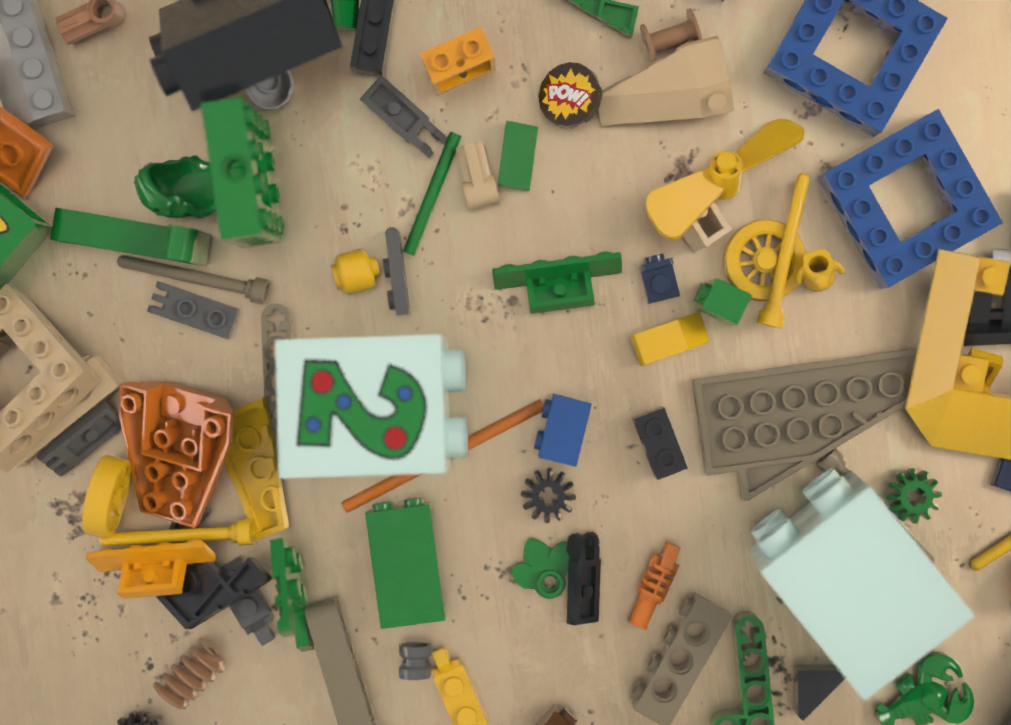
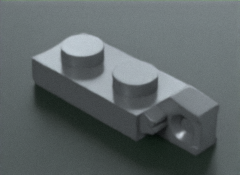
[219,556,276,646]

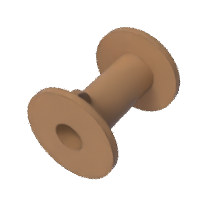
[640,8,702,62]

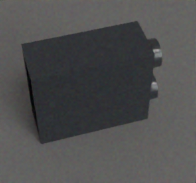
[149,0,343,112]

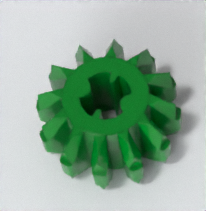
[885,468,942,524]

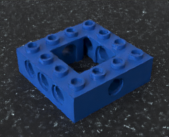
[763,0,948,137]
[817,109,1003,289]

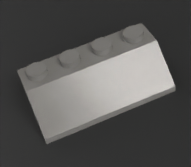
[0,0,75,129]

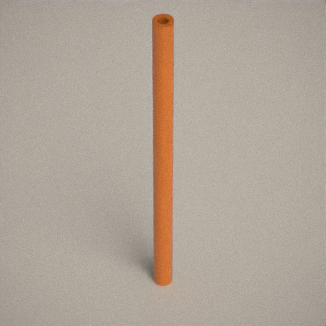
[341,399,544,513]

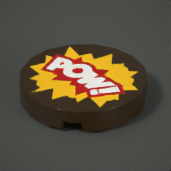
[538,62,602,128]

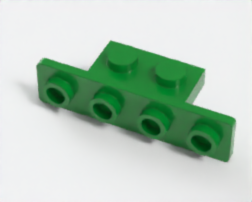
[492,251,622,314]

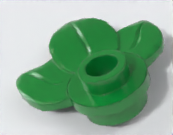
[511,538,570,599]

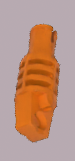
[628,541,681,630]

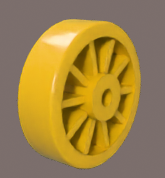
[723,220,806,301]
[82,455,132,539]

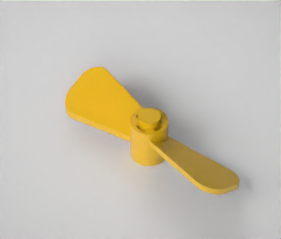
[646,119,805,240]

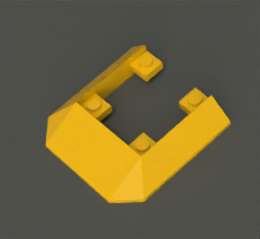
[905,249,1011,460]

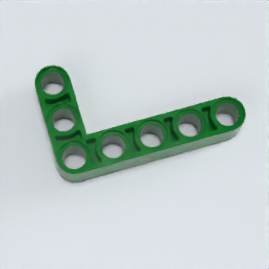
[50,208,211,266]

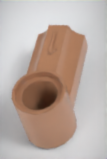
[55,0,125,45]

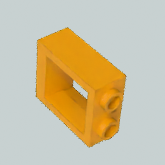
[420,26,496,96]

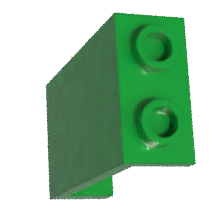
[365,497,447,629]

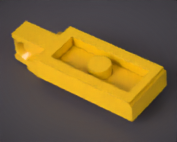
[432,645,488,725]

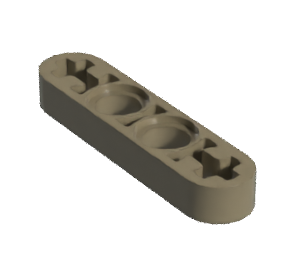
[261,304,293,429]

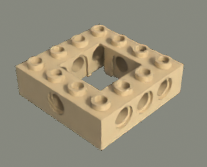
[0,284,101,472]

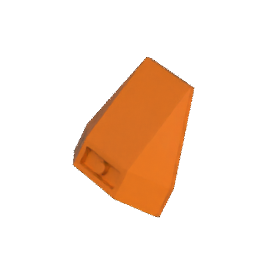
[118,382,234,528]

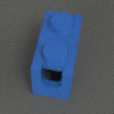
[533,394,592,467]

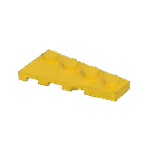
[224,396,289,540]

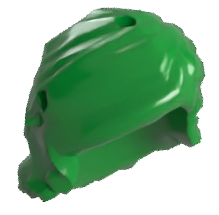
[134,155,216,219]

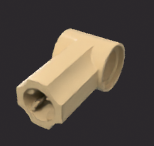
[456,141,500,210]

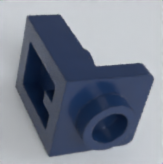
[639,253,680,304]

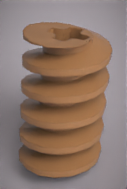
[153,637,226,709]

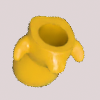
[796,249,845,292]

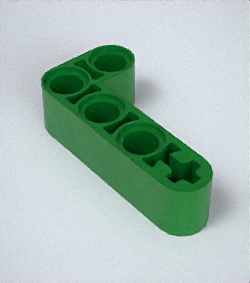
[709,611,775,725]

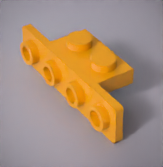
[86,539,216,599]

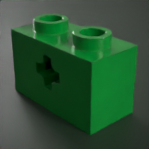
[693,278,752,326]

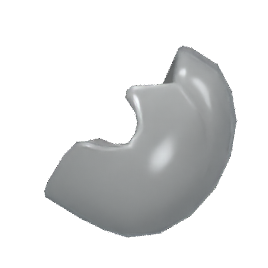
[245,70,294,110]

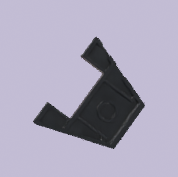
[155,508,273,629]

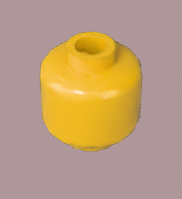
[330,249,380,295]

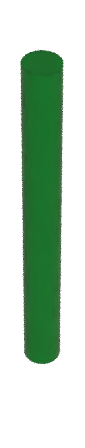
[403,132,462,256]

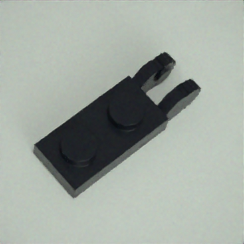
[566,532,601,625]

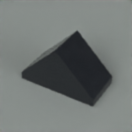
[793,664,846,721]

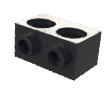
[631,406,688,480]

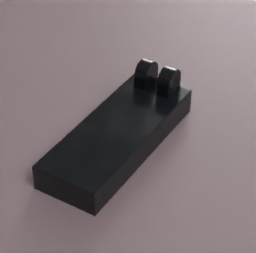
[350,0,395,77]

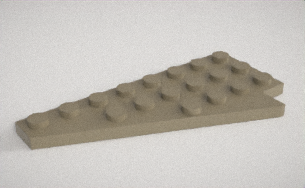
[693,348,917,501]

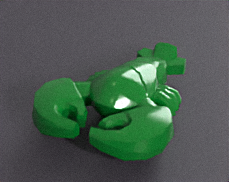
[876,652,974,725]

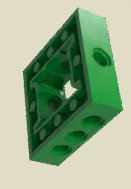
[201,97,285,249]

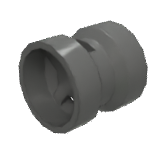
[399,642,431,680]

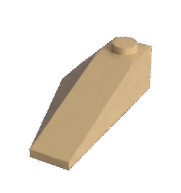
[598,36,734,126]

